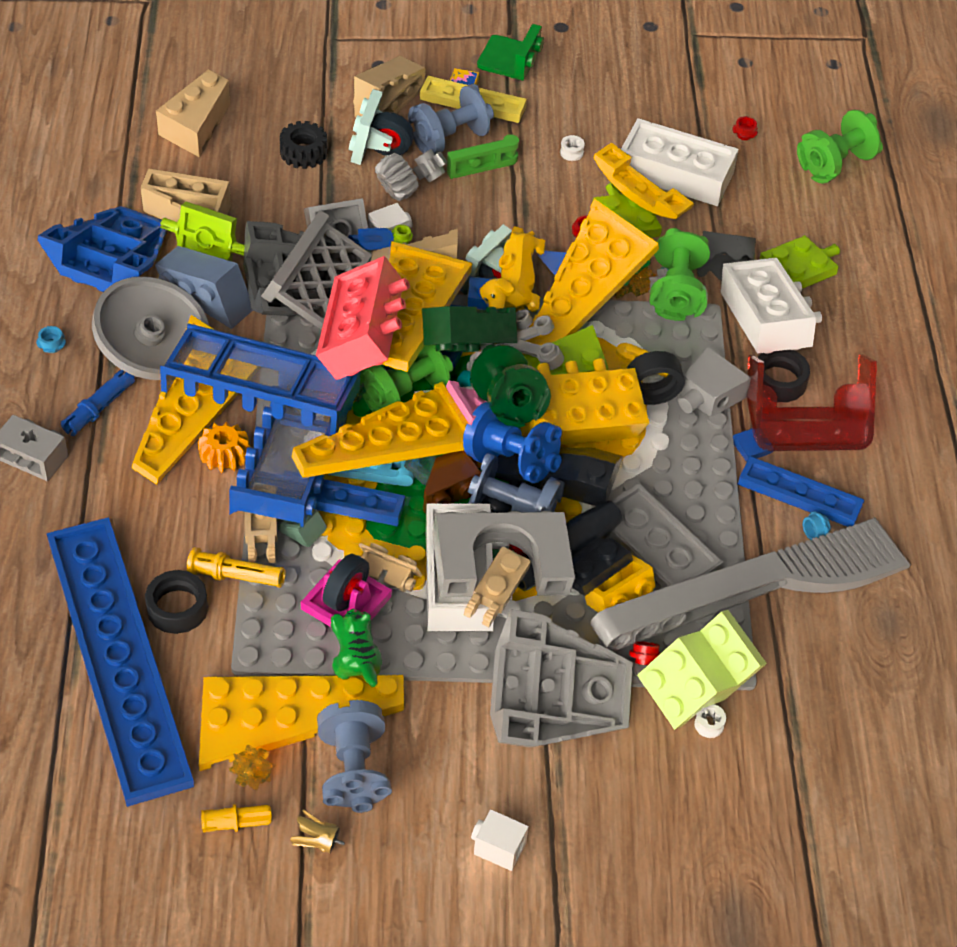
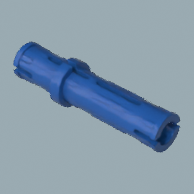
[61,369,135,436]

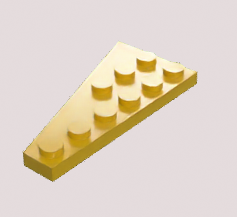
[199,675,404,771]

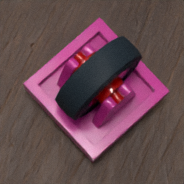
[301,553,392,627]

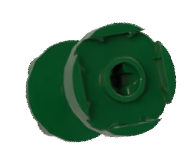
[470,345,551,427]

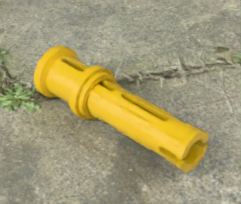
[187,547,286,588]

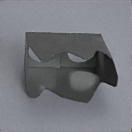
[697,231,756,281]

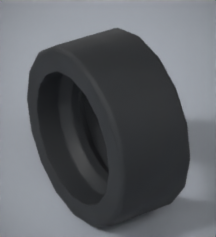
[752,350,810,403]
[627,351,685,405]
[145,570,208,634]

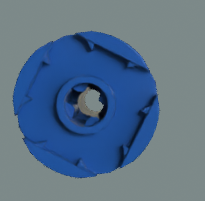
[463,402,562,483]

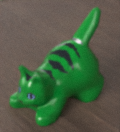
[331,608,382,687]

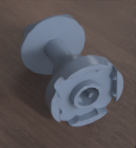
[408,84,494,154]
[468,453,565,513]
[317,700,392,813]

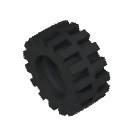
[280,121,328,169]

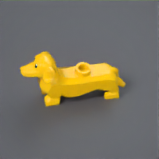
[480,231,545,312]

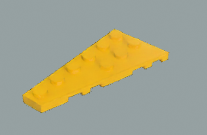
[526,198,659,345]
[382,241,472,372]
[132,315,261,485]
[292,382,469,478]

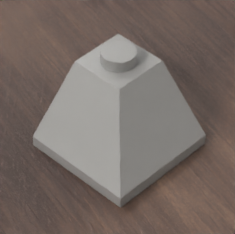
[304,198,372,253]

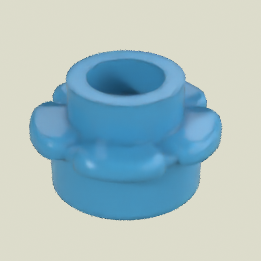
[36,326,66,353]
[802,511,831,541]

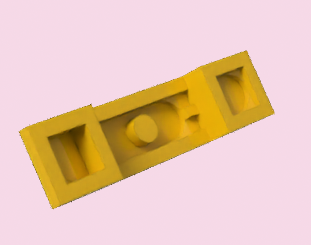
[593,143,694,219]

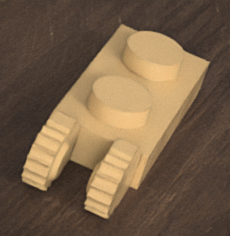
[245,486,277,563]
[463,546,531,628]

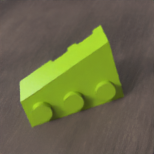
[523,325,608,375]

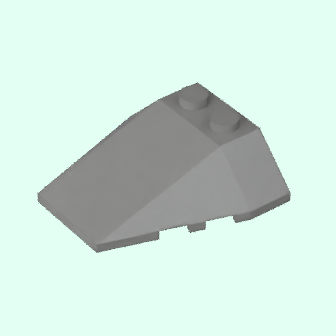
[490,609,633,748]

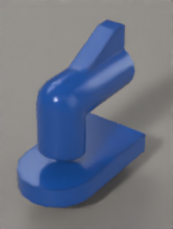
[348,228,394,250]

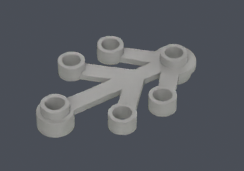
[480,309,564,370]

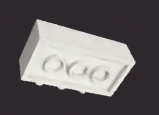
[621,118,739,206]
[721,258,822,354]
[426,504,512,631]

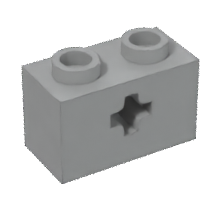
[0,415,68,481]

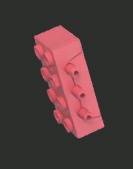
[316,256,410,380]

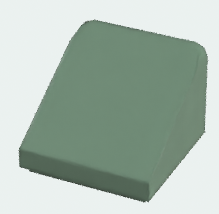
[278,510,327,547]

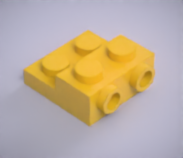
[585,555,656,613]

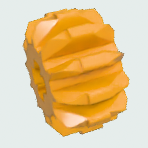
[198,421,250,473]

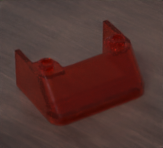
[747,354,877,451]

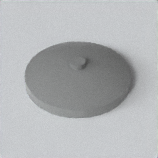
[92,277,209,380]

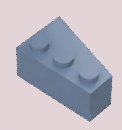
[155,246,253,329]

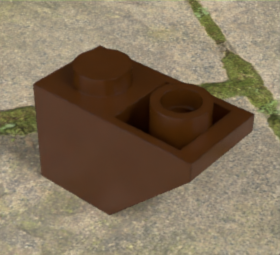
[423,451,481,514]

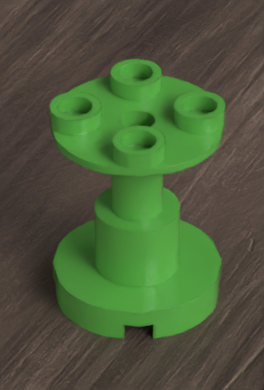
[797,109,883,184]
[650,228,710,321]
[360,345,453,412]

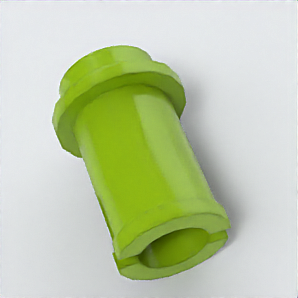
[391,225,413,244]

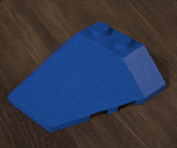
[38,206,167,292]

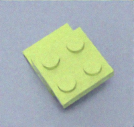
[637,610,767,730]

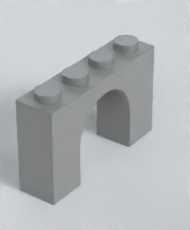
[432,511,575,597]

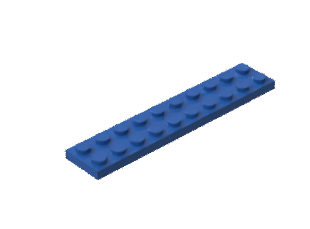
[46,517,194,807]

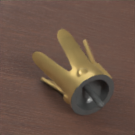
[290,809,345,854]

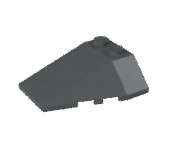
[243,221,362,316]

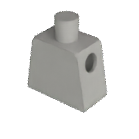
[679,347,751,416]

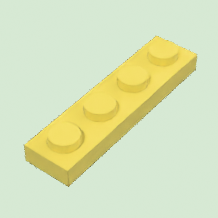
[420,76,527,123]

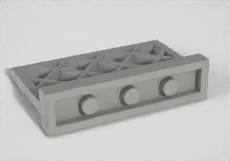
[261,210,372,330]

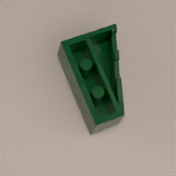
[422,306,517,352]

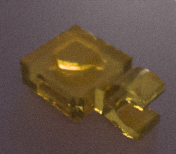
[613,267,657,299]

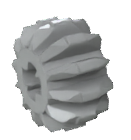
[375,153,418,202]

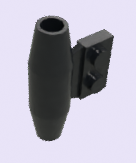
[518,500,633,596]

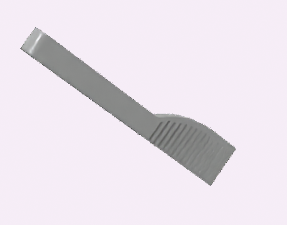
[591,518,911,652]

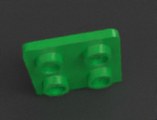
[477,24,544,81]

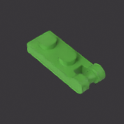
[447,134,519,179]

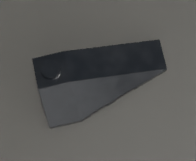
[495,448,623,506]

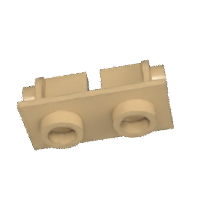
[358,543,422,592]

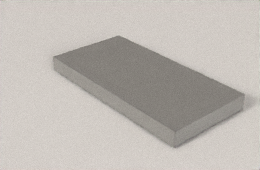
[609,483,723,588]

